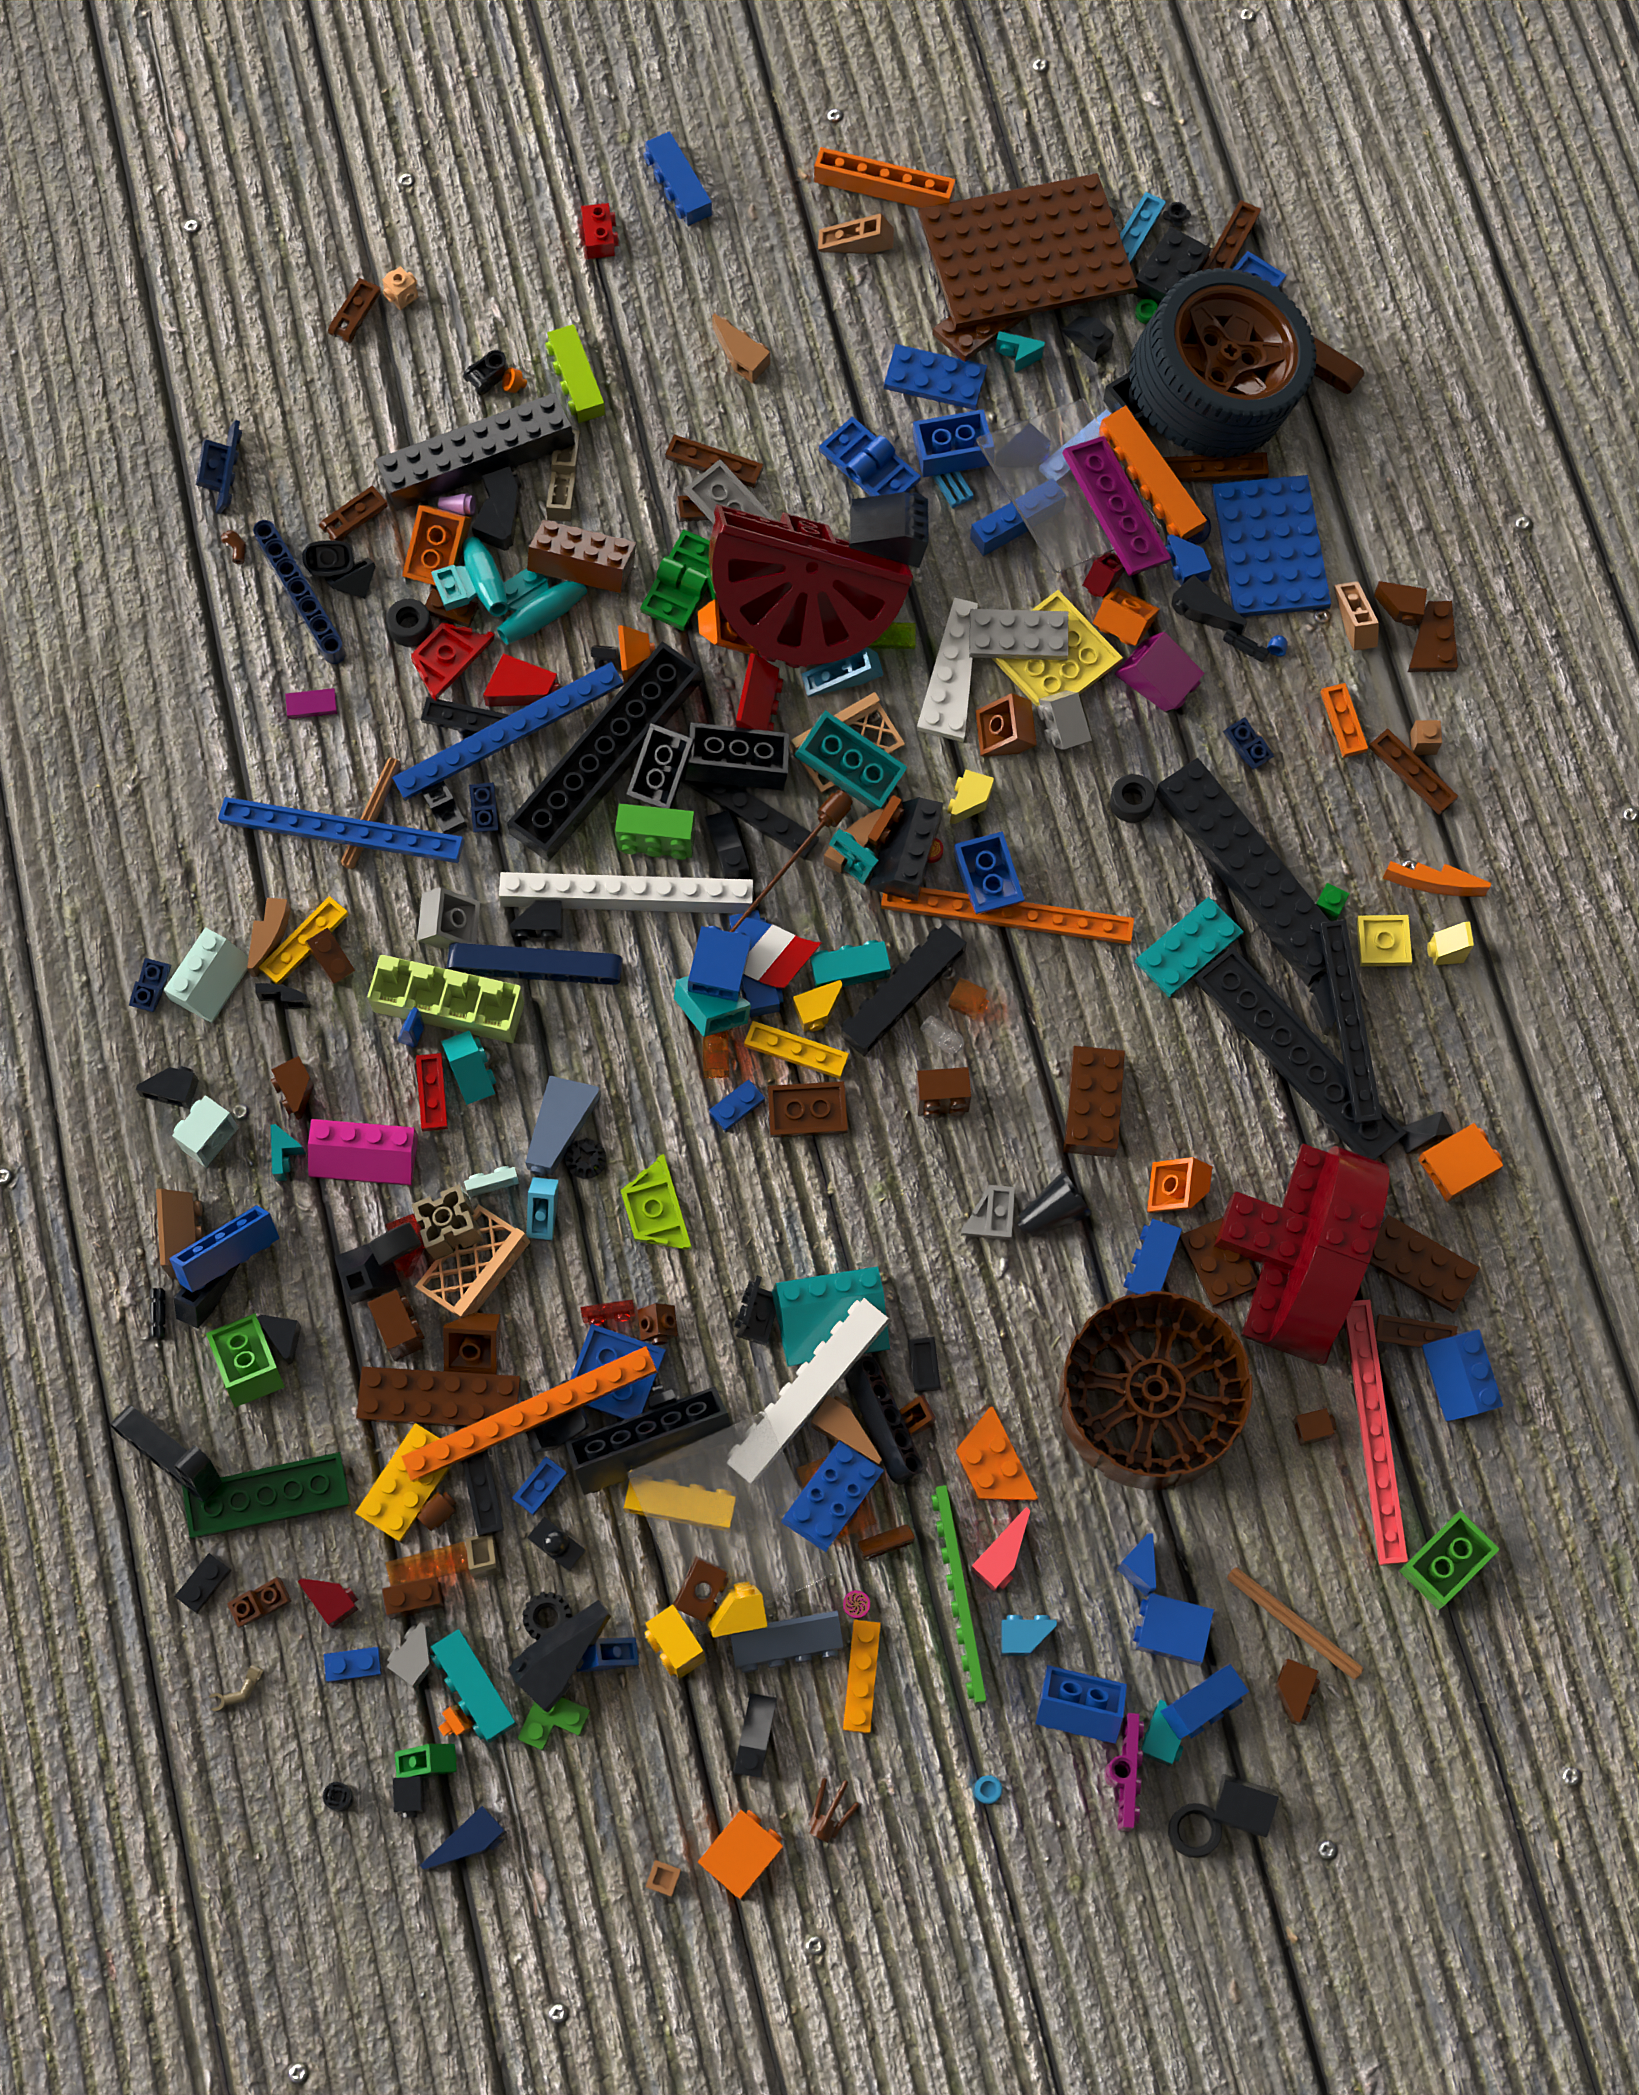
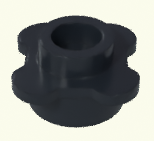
[1163,202,1191,227]

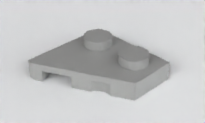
[961,1185,1015,1240]

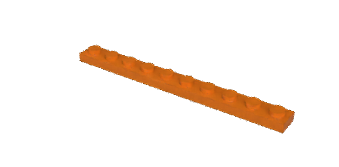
[881,887,1134,945]
[401,1346,658,1482]

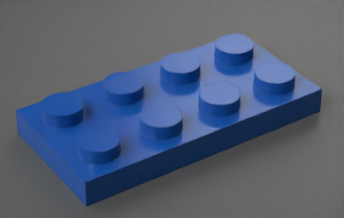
[884,344,987,410]

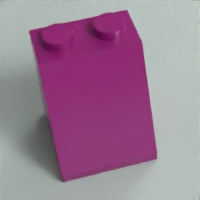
[1114,632,1205,711]

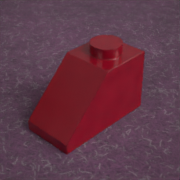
[1082,551,1125,598]
[298,1578,359,1629]

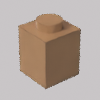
[1410,720,1442,755]

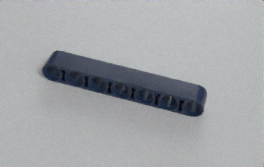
[253,520,346,664]
[446,943,623,985]

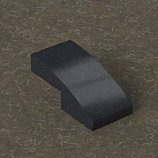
[421,781,467,835]
[255,983,310,1009]

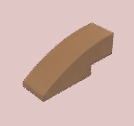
[824,807,885,874]
[247,898,291,977]

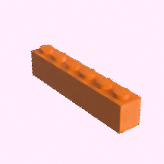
[814,147,956,208]
[1099,406,1207,540]

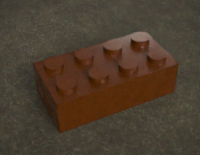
[527,520,636,593]
[1063,1046,1125,1157]

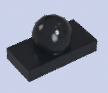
[527,1517,586,1572]

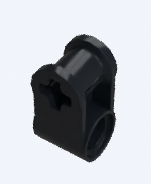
[463,350,509,395]

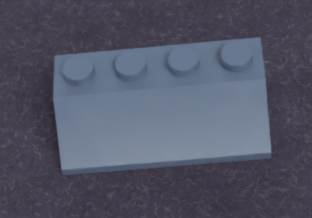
[730,1611,843,1673]

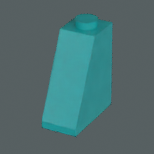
[674,976,751,1037]

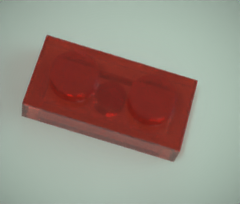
[580,1299,635,1325]

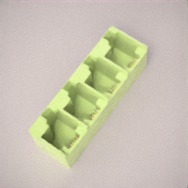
[367,955,524,1043]

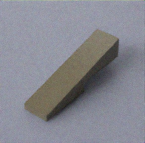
[546,430,581,522]

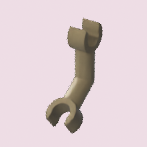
[209,1665,264,1712]

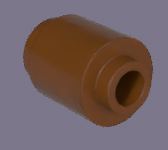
[416,1492,457,1532]

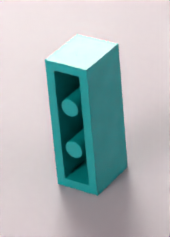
[810,940,891,989]

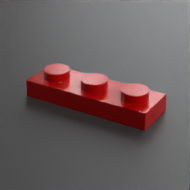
[416,1053,448,1132]

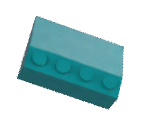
[772,1266,890,1367]

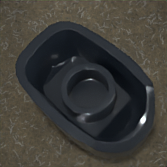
[302,540,355,576]

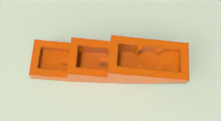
[1383,861,1492,896]

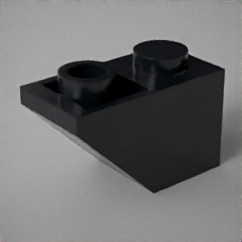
[510,901,563,941]

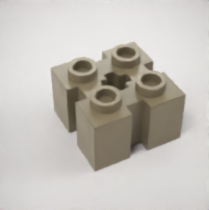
[411,1184,483,1260]

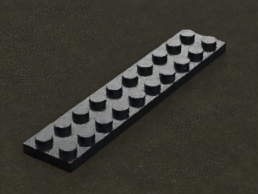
[1194,947,1406,1160]

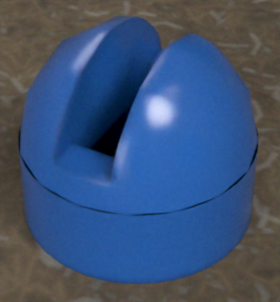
[1267,635,1288,656]

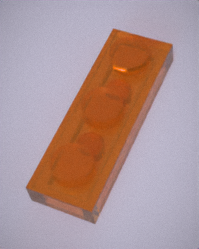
[385,1542,469,1586]

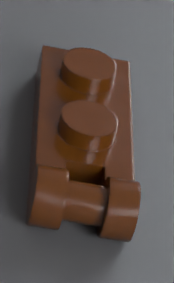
[328,278,381,343]
[319,485,388,541]

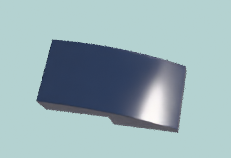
[1223,717,1274,770]
[469,782,498,833]
[128,958,171,1012]

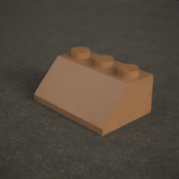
[156,1189,204,1278]

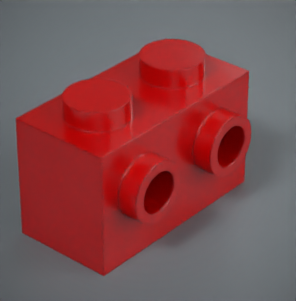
[581,203,619,259]

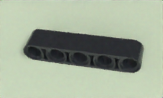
[845,1356,923,1485]

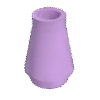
[438,493,476,517]

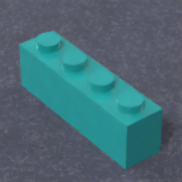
[430,1629,517,1743]

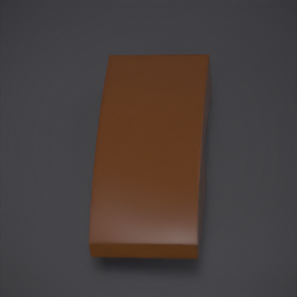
[227,1577,292,1628]

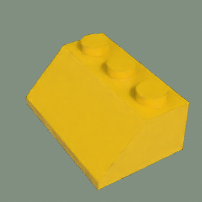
[706,1582,768,1637]

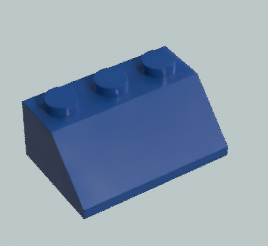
[1421,1329,1503,1421]
[1035,1665,1127,1744]

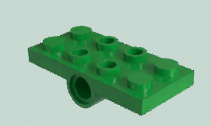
[640,529,710,631]

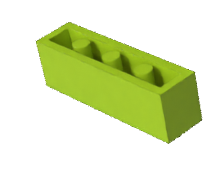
[545,324,606,423]

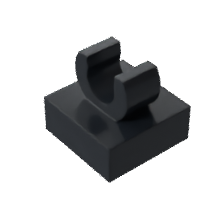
[591,645,618,669]
[647,1384,677,1410]

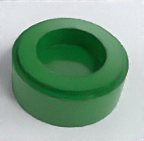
[1135,299,1158,324]

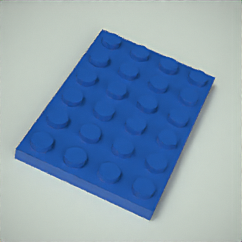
[1212,475,1331,617]

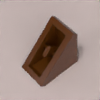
[899,1394,936,1437]

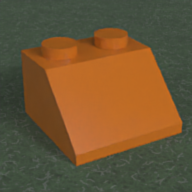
[1093,587,1160,646]

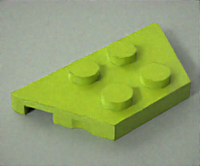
[621,1154,692,1250]

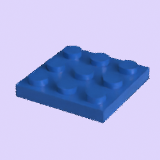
[570,1324,666,1420]

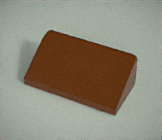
[858,1524,915,1561]

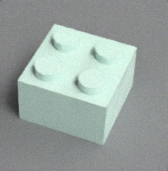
[172,1095,239,1167]

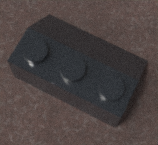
[627,723,695,809]

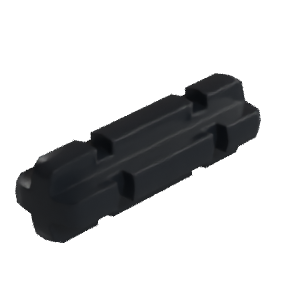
[1223,629,1269,662]
[150,1288,165,1340]

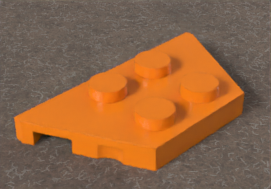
[955,1406,1038,1502]

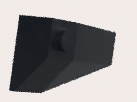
[508,1600,611,1713]

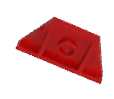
[411,623,495,701]

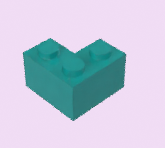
[441,1030,496,1105]

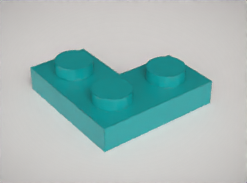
[829,828,879,884]

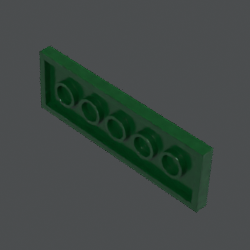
[181,1452,351,1540]

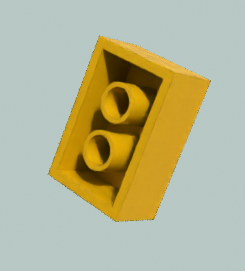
[644,1605,706,1679]

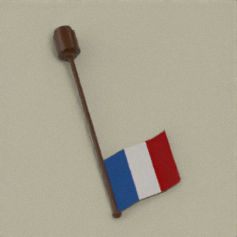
[729,790,853,989]

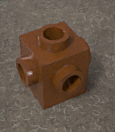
[638,1303,678,1345]

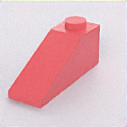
[971,1507,1031,1592]

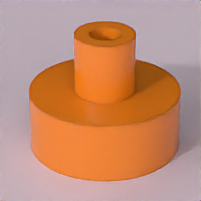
[502,367,527,393]

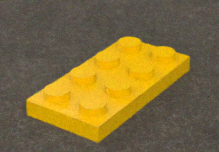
[355,1423,452,1543]

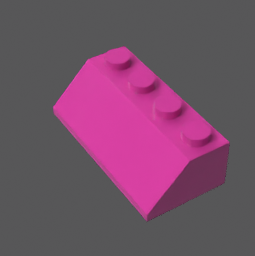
[308,1119,418,1186]

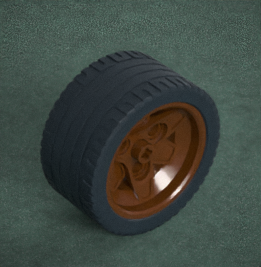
[1129,268,1317,458]

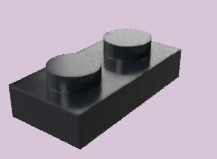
[174,1553,231,1614]

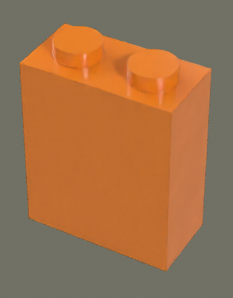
[1418,1123,1504,1202]
[698,1810,784,1900]

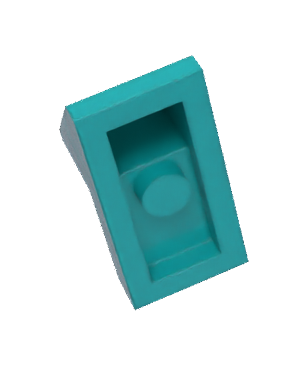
[995,331,1045,372]
[271,1124,306,1181]

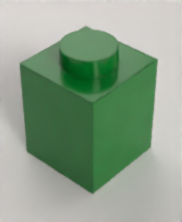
[1316,883,1350,921]

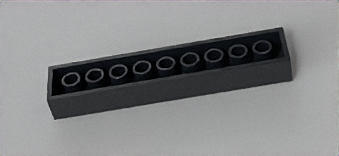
[507,641,702,862]
[1156,757,1352,986]

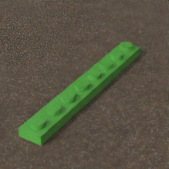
[931,1485,986,1705]

